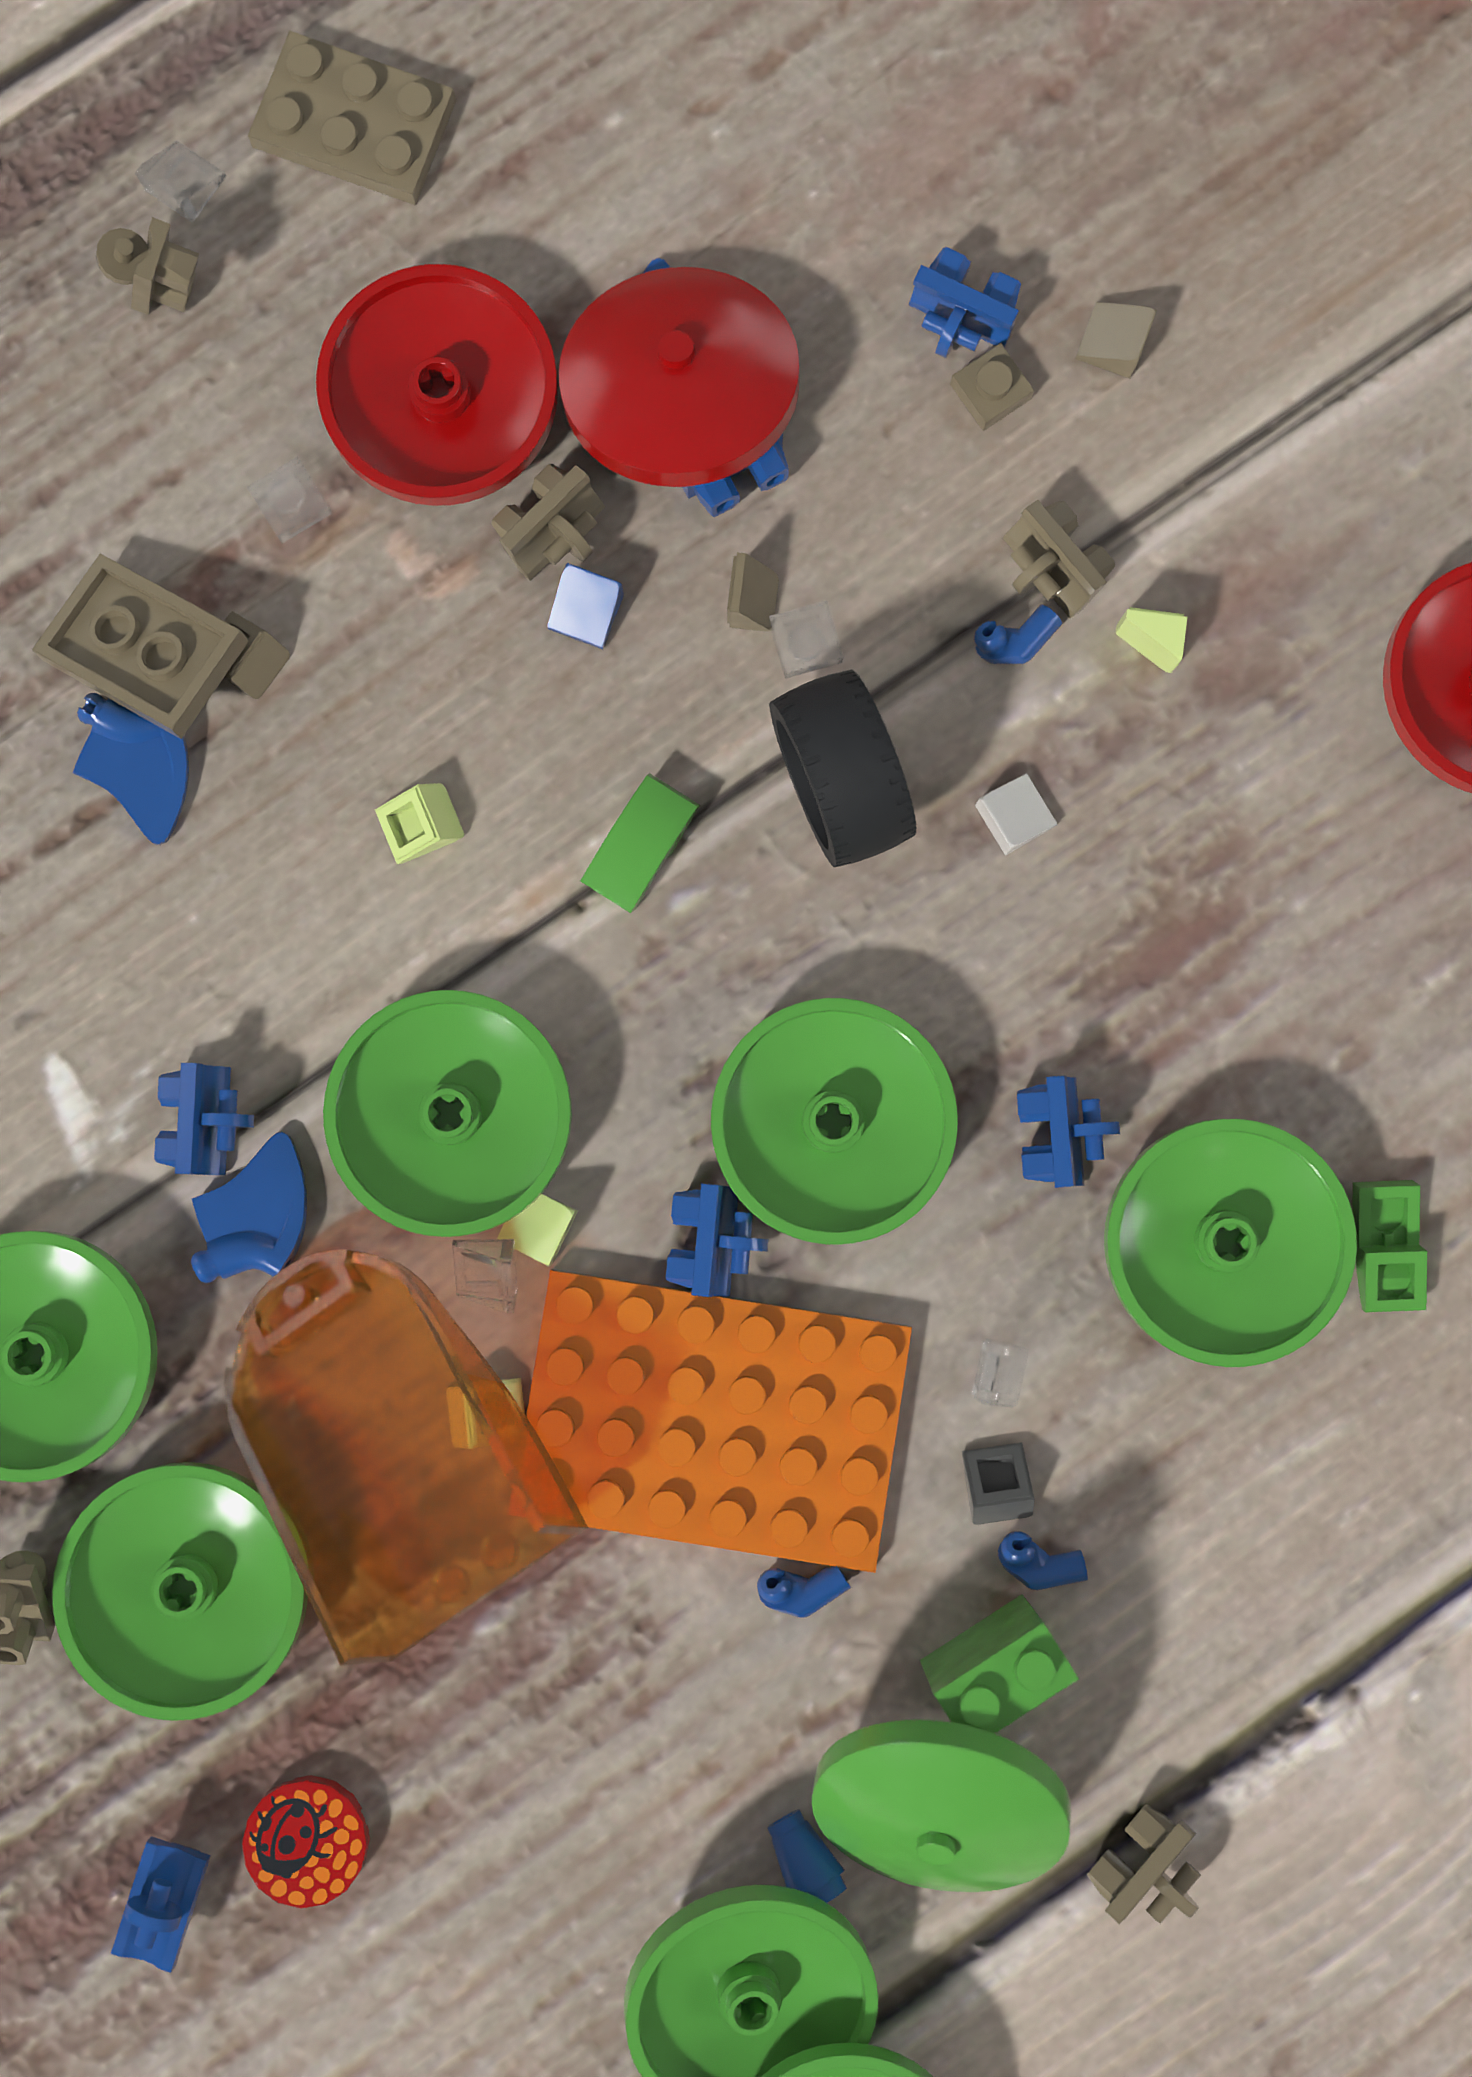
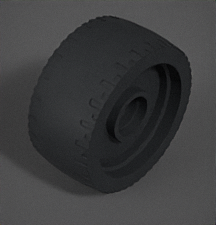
[769,669,917,867]

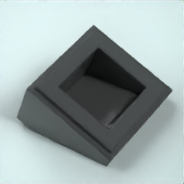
[962,1442,1035,1525]

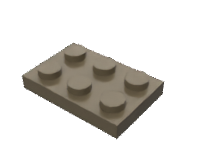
[248,30,456,205]
[32,553,249,739]

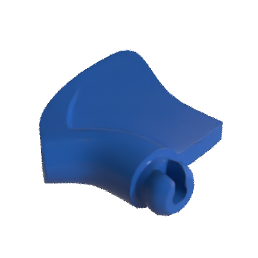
[73,693,189,845]
[191,1132,307,1283]

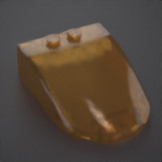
[224,1249,589,1666]

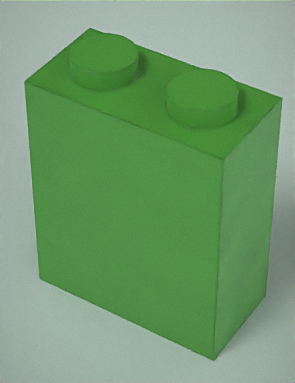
[920,1594,1079,1734]

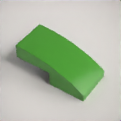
[580,773,700,913]
[1352,1180,1427,1313]

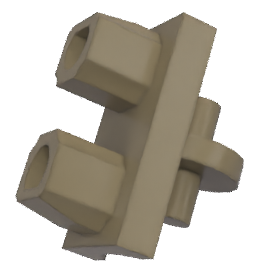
[96,217,199,315]
[492,464,605,581]
[1003,500,1115,619]
[0,1550,55,1665]
[1087,1804,1201,1925]

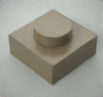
[950,343,1035,431]

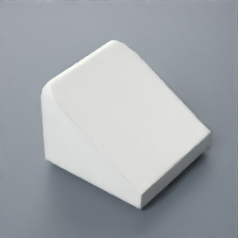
[975,774,1058,856]

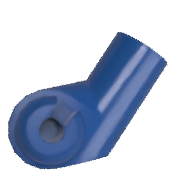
[974,605,1062,664]
[998,1531,1088,1590]
[757,1566,851,1618]

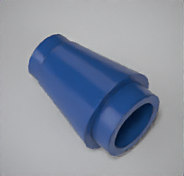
[767,1809,847,1903]

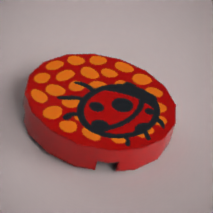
[242,1775,370,1909]

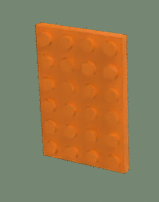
[510,1269,912,1573]

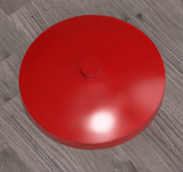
[316,264,558,506]
[559,267,800,487]
[1383,562,1472,793]

